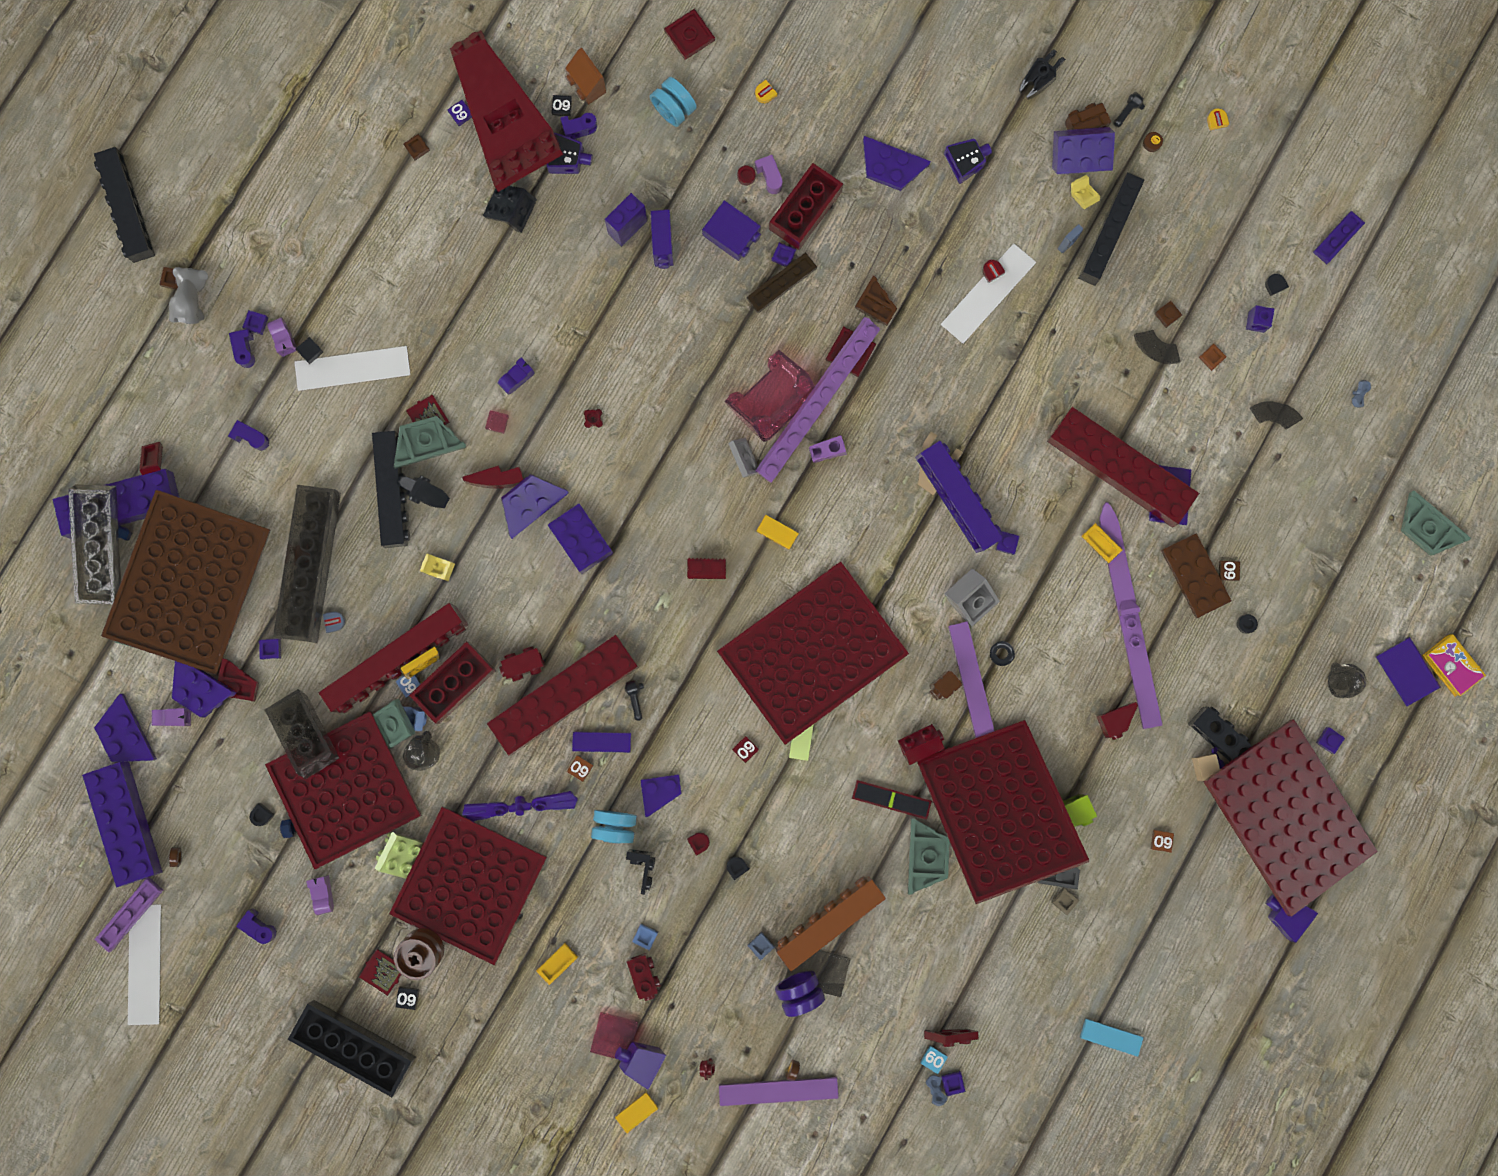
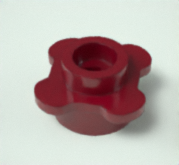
[584,409,603,428]
[699,1058,715,1080]

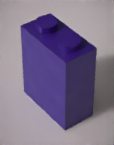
[604,193,647,247]
[702,200,761,261]
[650,210,674,269]

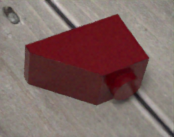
[1096,702,1138,740]

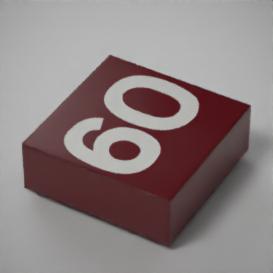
[732,736,759,763]

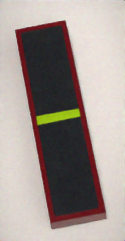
[852,780,932,820]

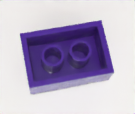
[1052,127,1115,174]
[548,503,613,574]

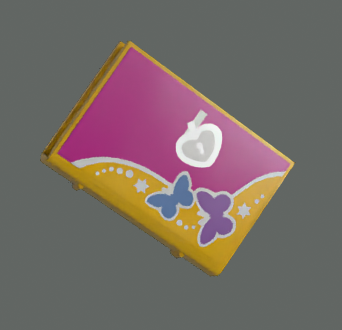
[1421,634,1486,697]

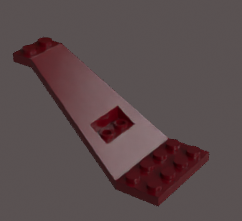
[450,30,563,192]

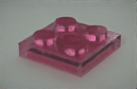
[590,1012,639,1059]

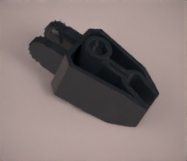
[1019,49,1066,100]
[397,475,450,509]

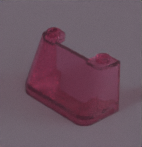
[724,350,815,442]

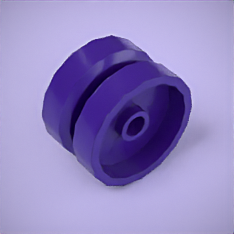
[775,971,825,1017]

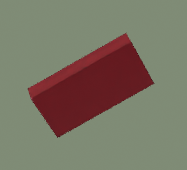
[139,442,163,475]

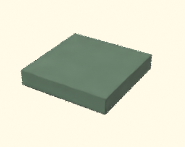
[373,699,416,749]

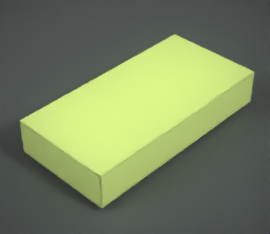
[789,724,814,761]

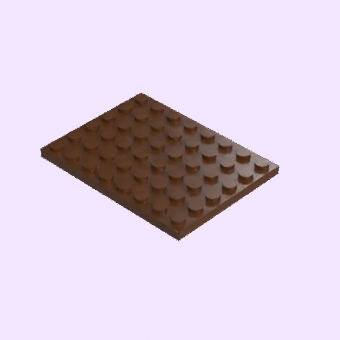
[101,490,271,675]

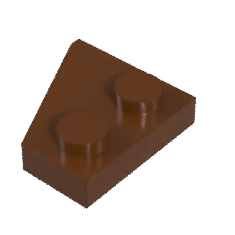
[855,275,897,326]

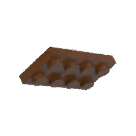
[1161,533,1232,618]

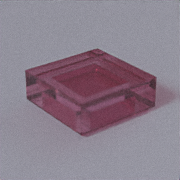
[485,410,509,434]

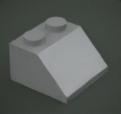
[944,569,1000,627]

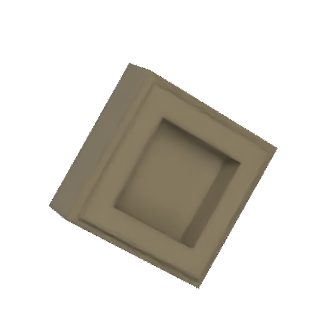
[1051,887,1080,915]

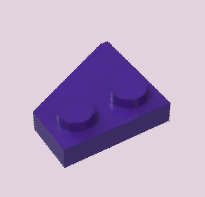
[640,775,682,817]

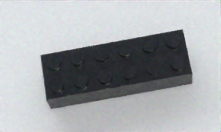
[287,1000,416,1098]

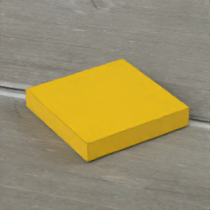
[401,647,440,679]

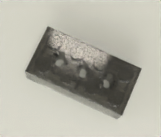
[264,689,339,779]

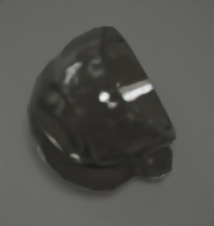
[1328,662,1367,698]
[403,731,440,771]

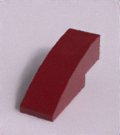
[462,465,525,489]

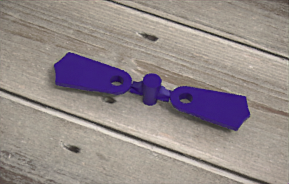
[462,791,578,821]

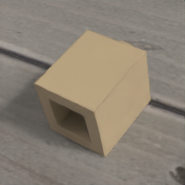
[1192,754,1220,781]

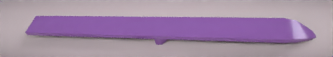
[1099,502,1163,729]

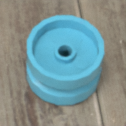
[649,77,697,127]
[591,810,637,844]

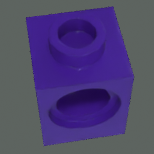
[1246,305,1274,333]

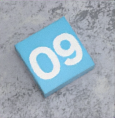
[920,1045,948,1074]

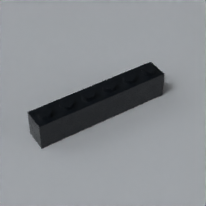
[94,147,155,263]
[1078,172,1145,286]
[372,431,410,548]

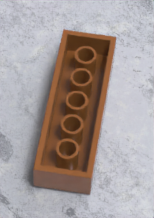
[776,876,886,971]

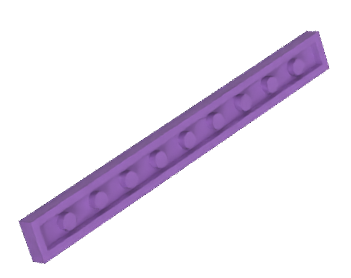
[755,317,880,483]

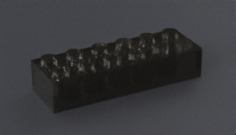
[68,484,121,605]

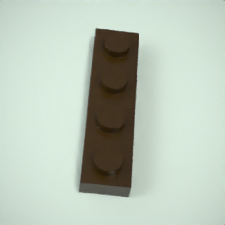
[746,252,817,313]

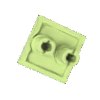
[375,832,424,879]

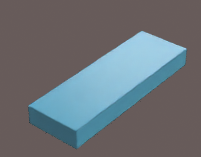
[1080,1018,1144,1057]

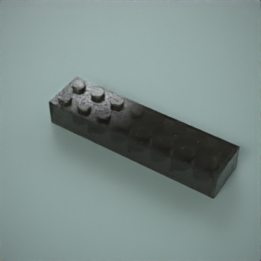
[273,485,341,644]

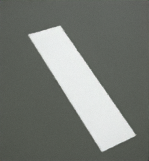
[941,243,1036,343]
[295,346,410,391]
[128,905,161,1025]

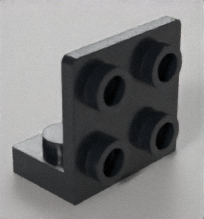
[483,185,537,233]
[626,849,655,895]

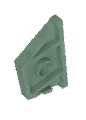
[394,416,466,469]
[1401,490,1471,556]
[907,818,950,895]

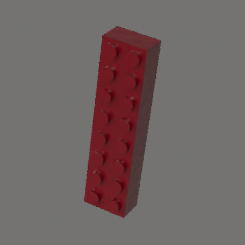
[1047,407,1200,528]
[318,603,469,714]
[487,635,639,756]

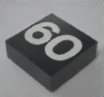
[552,95,572,117]
[396,987,419,1010]

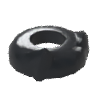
[990,641,1015,666]

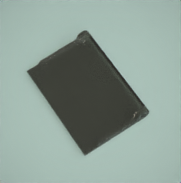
[785,950,851,998]

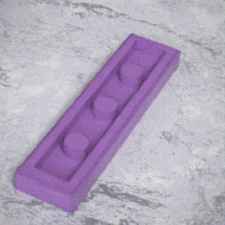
[94,878,164,952]

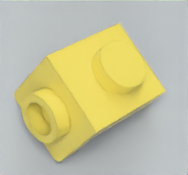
[1071,175,1100,209]
[420,554,455,581]

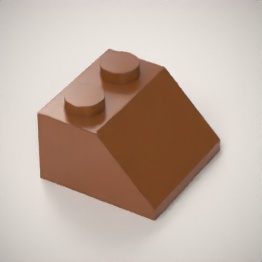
[565,47,606,105]

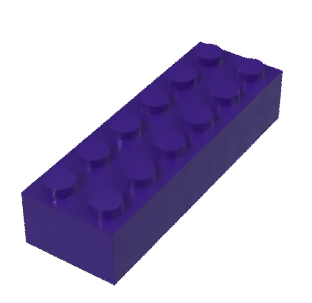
[915,441,1003,553]
[52,469,179,539]
[82,762,163,888]

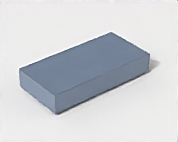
[1058,224,1083,253]

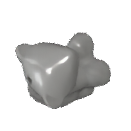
[169,267,208,324]

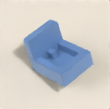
[403,706,427,731]

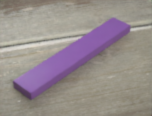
[948,621,994,738]
[719,1077,838,1106]

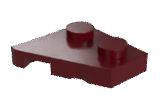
[218,658,259,702]
[924,1029,979,1047]

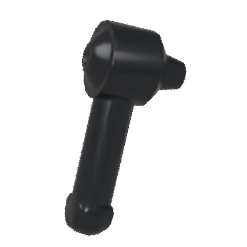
[1113,92,1145,128]
[625,680,644,721]

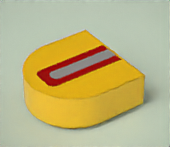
[755,80,777,103]
[1207,109,1229,130]

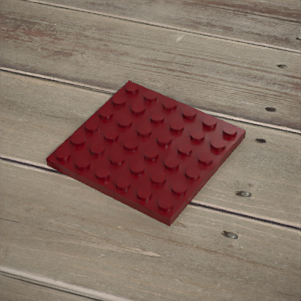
[265,711,422,870]
[389,806,547,965]

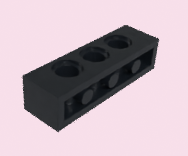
[1188,706,1253,762]

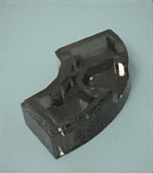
[1134,330,1181,364]
[1249,401,1303,430]

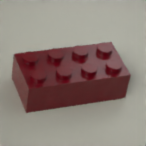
[769,163,843,250]
[409,641,496,724]

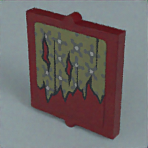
[406,395,450,425]
[359,949,401,996]

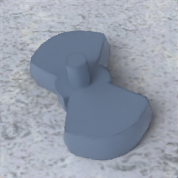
[1352,380,1371,408]
[926,1075,948,1106]

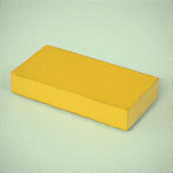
[756,515,799,550]
[1081,523,1122,564]
[536,943,579,985]
[615,1091,659,1133]

